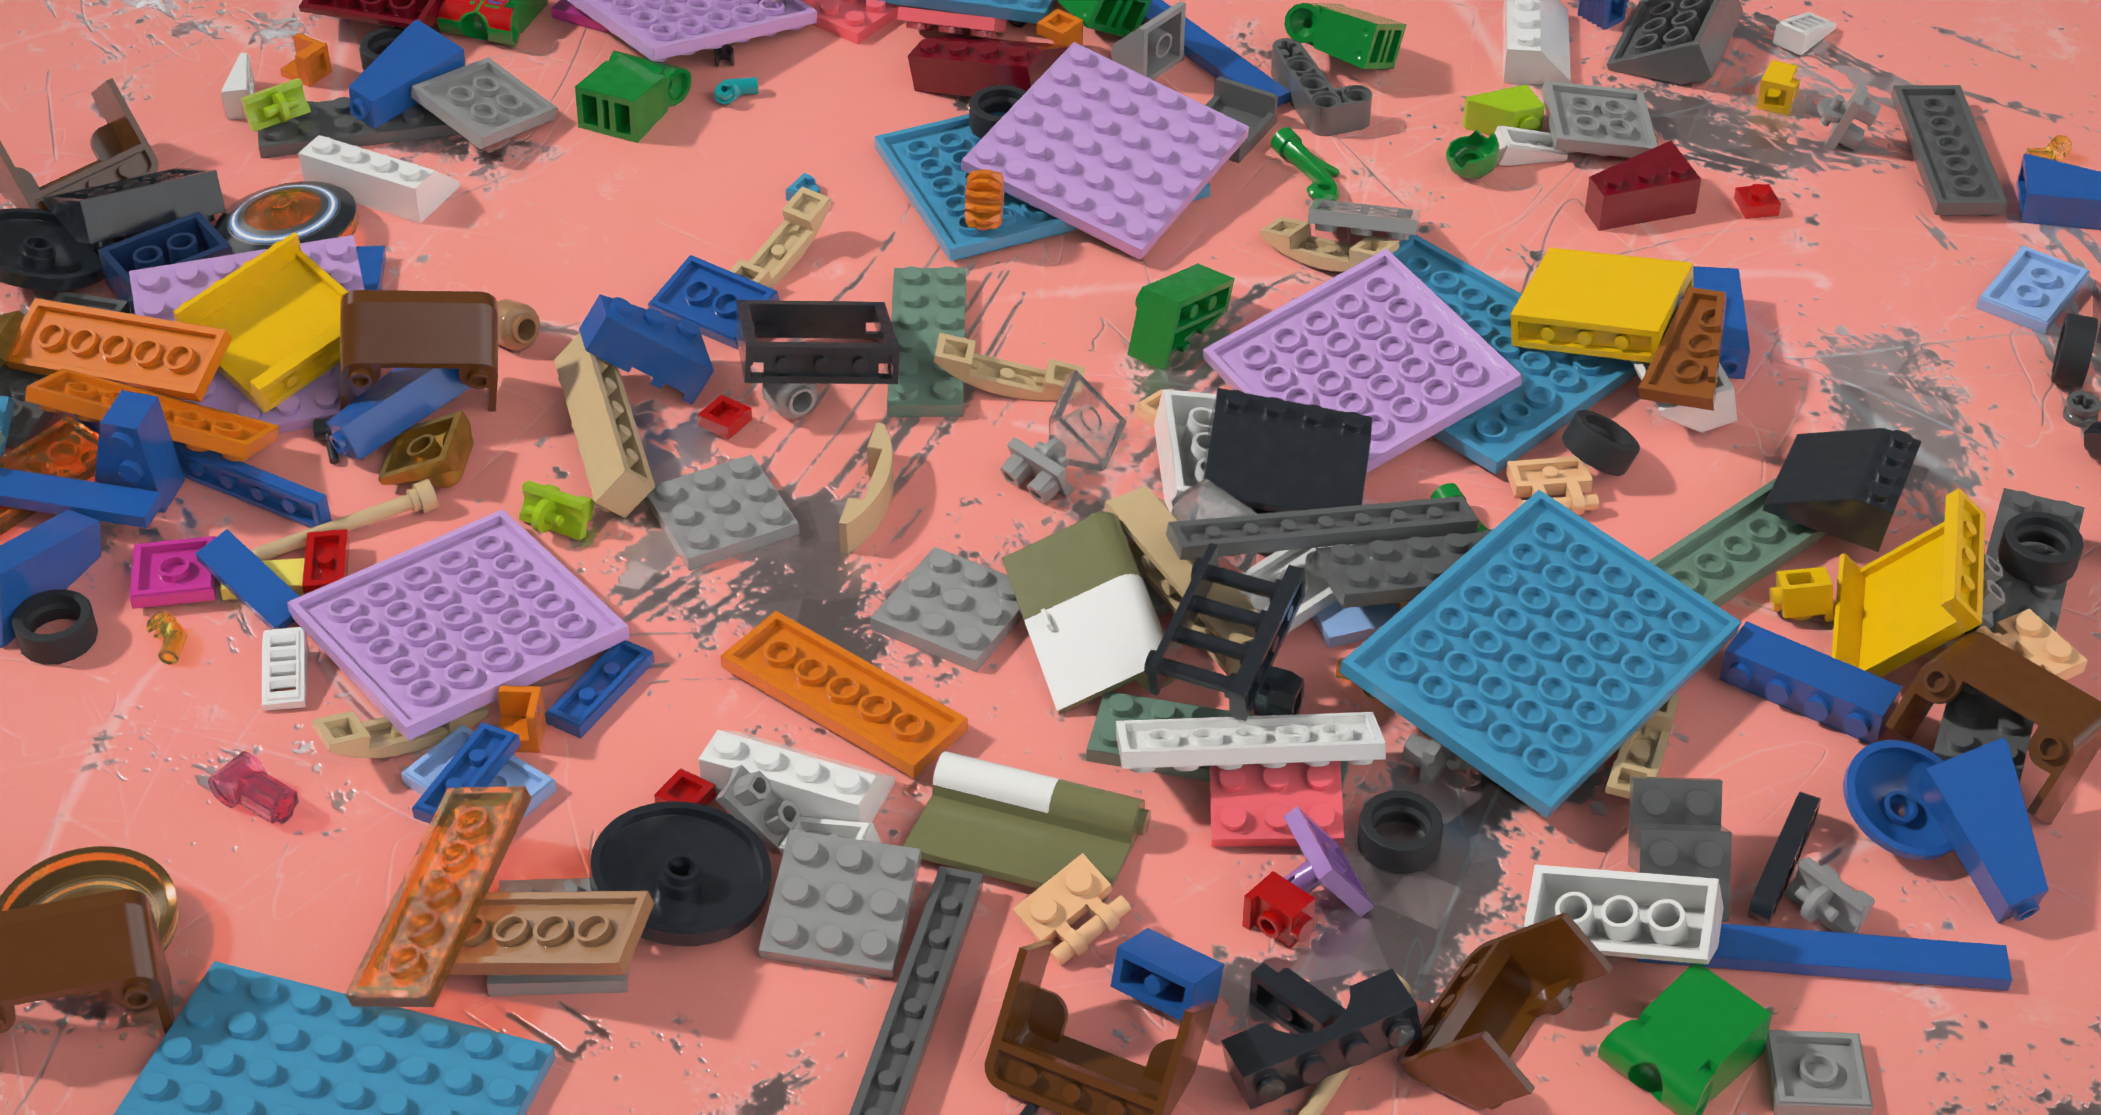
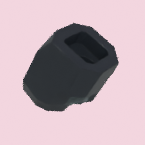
[1252,666,1305,716]

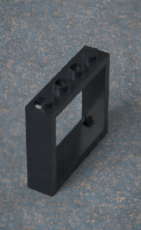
[735,300,900,384]

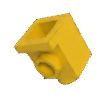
[1756,60,1801,116]
[1770,566,1834,622]

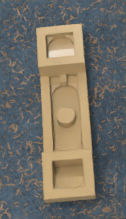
[730,186,832,288]
[1260,217,1400,272]
[933,332,1086,401]
[839,422,894,554]
[1605,694,1680,799]
[312,705,489,758]

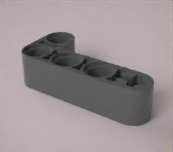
[1271,38,1373,136]

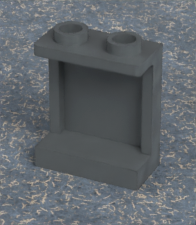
[1206,77,1278,163]

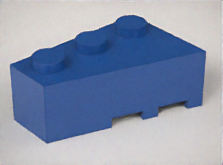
[579,294,714,405]
[95,390,185,513]

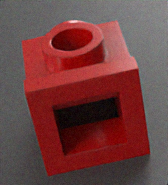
[1242,871,1315,948]

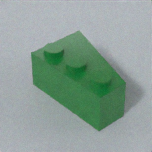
[1127,263,1235,371]

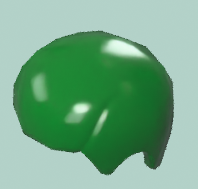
[1446,130,1499,179]

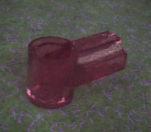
[208,751,299,825]

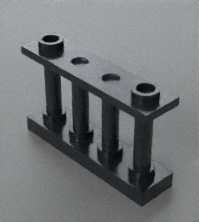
[1144,543,1305,721]

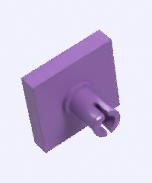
[1283,806,1375,917]

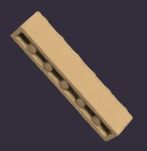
[554,333,655,518]
[1105,486,1258,676]

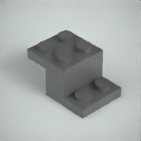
[1628,776,1732,922]

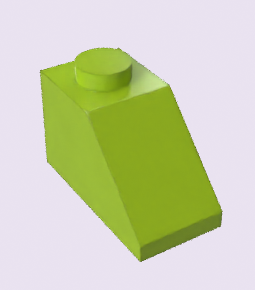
[1462,84,1545,135]

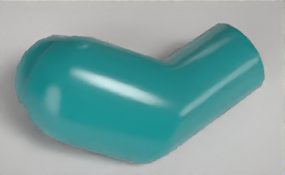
[713,77,758,105]

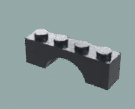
[1221,969,1422,1110]

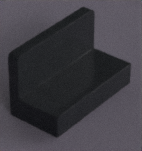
[1249,962,1346,1034]

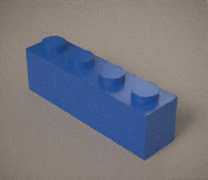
[1719,621,1903,744]

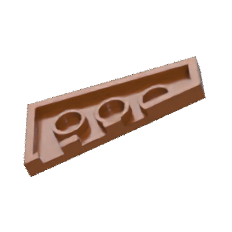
[1638,287,1726,411]

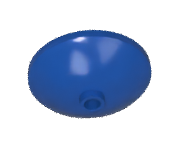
[1843,740,1954,860]

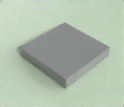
[1764,1030,1873,1115]

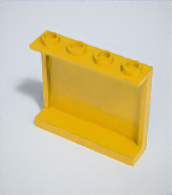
[173,232,348,414]
[1510,247,1694,363]
[1831,488,1986,677]

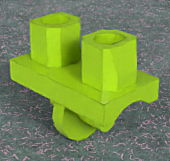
[241,78,311,132]
[519,480,594,540]

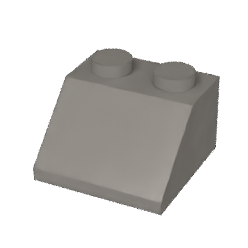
[1111,1,1186,80]

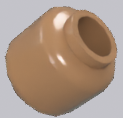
[497,299,540,351]

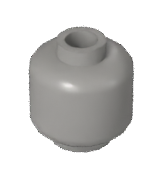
[761,383,818,419]

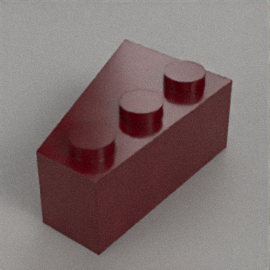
[1585,140,1701,231]

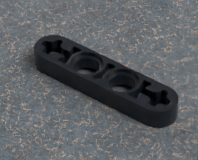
[1748,791,1822,925]

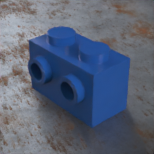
[1110,928,1224,1021]

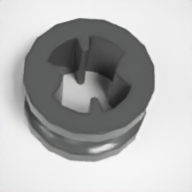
[2062,391,2101,427]

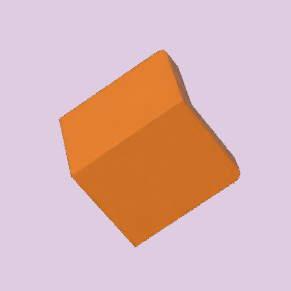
[1037,9,1083,46]
[280,33,332,87]
[498,685,546,753]

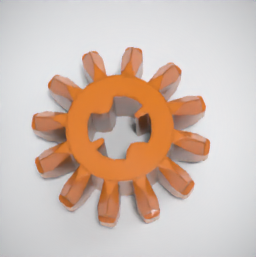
[965,169,1005,230]

